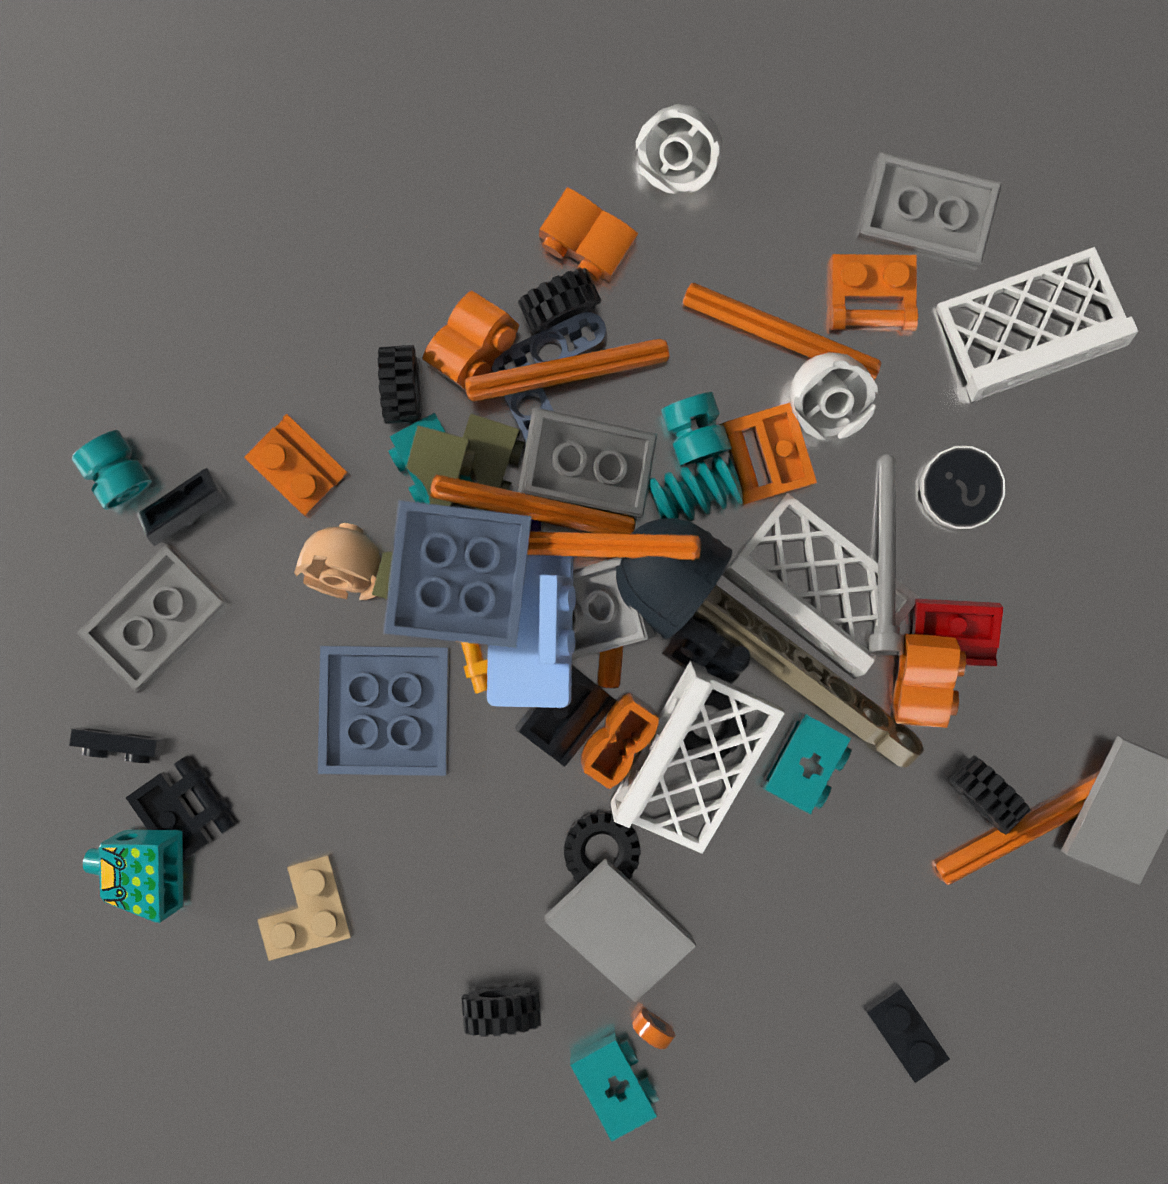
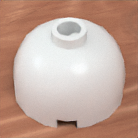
[636,104,723,194]
[789,352,878,440]

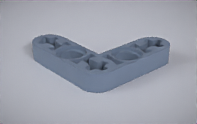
[492,312,608,442]

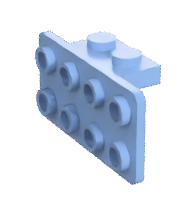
[487,555,576,708]

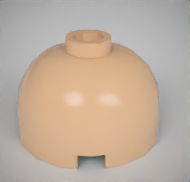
[294,523,382,600]

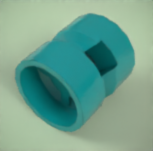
[661,392,732,467]
[72,430,152,510]

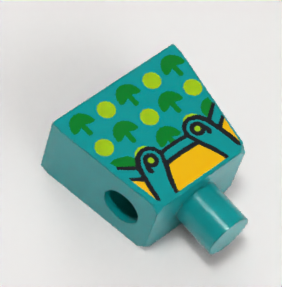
[83,830,183,923]

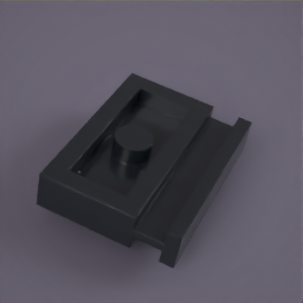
[515,665,617,767]

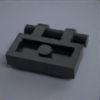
[662,617,750,684]
[125,755,236,862]

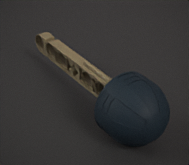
[616,518,924,768]

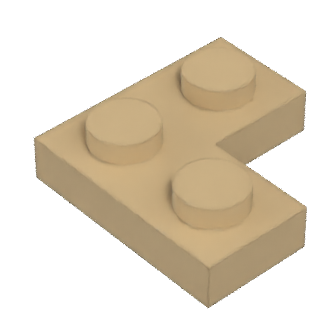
[258,854,353,961]

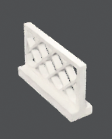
[936,247,1138,402]
[722,493,920,679]
[610,661,785,854]

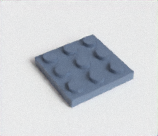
[383,500,531,648]
[318,646,449,776]

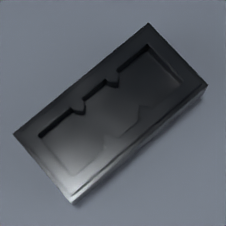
[137,468,225,546]

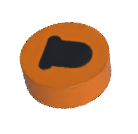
[632,1009,676,1049]

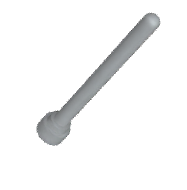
[869,454,904,656]

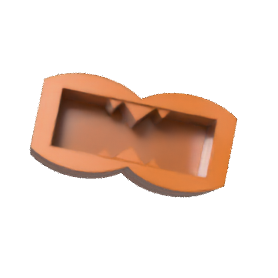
[539,187,638,282]
[422,290,519,391]
[892,633,966,728]
[581,692,659,789]

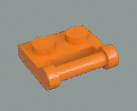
[830,254,918,331]
[719,402,817,506]

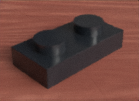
[69,727,167,763]
[864,985,950,1083]

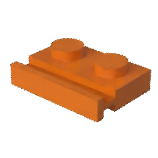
[244,414,349,517]

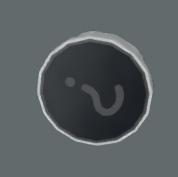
[919,446,1005,530]

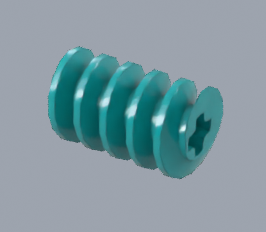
[648,455,743,521]

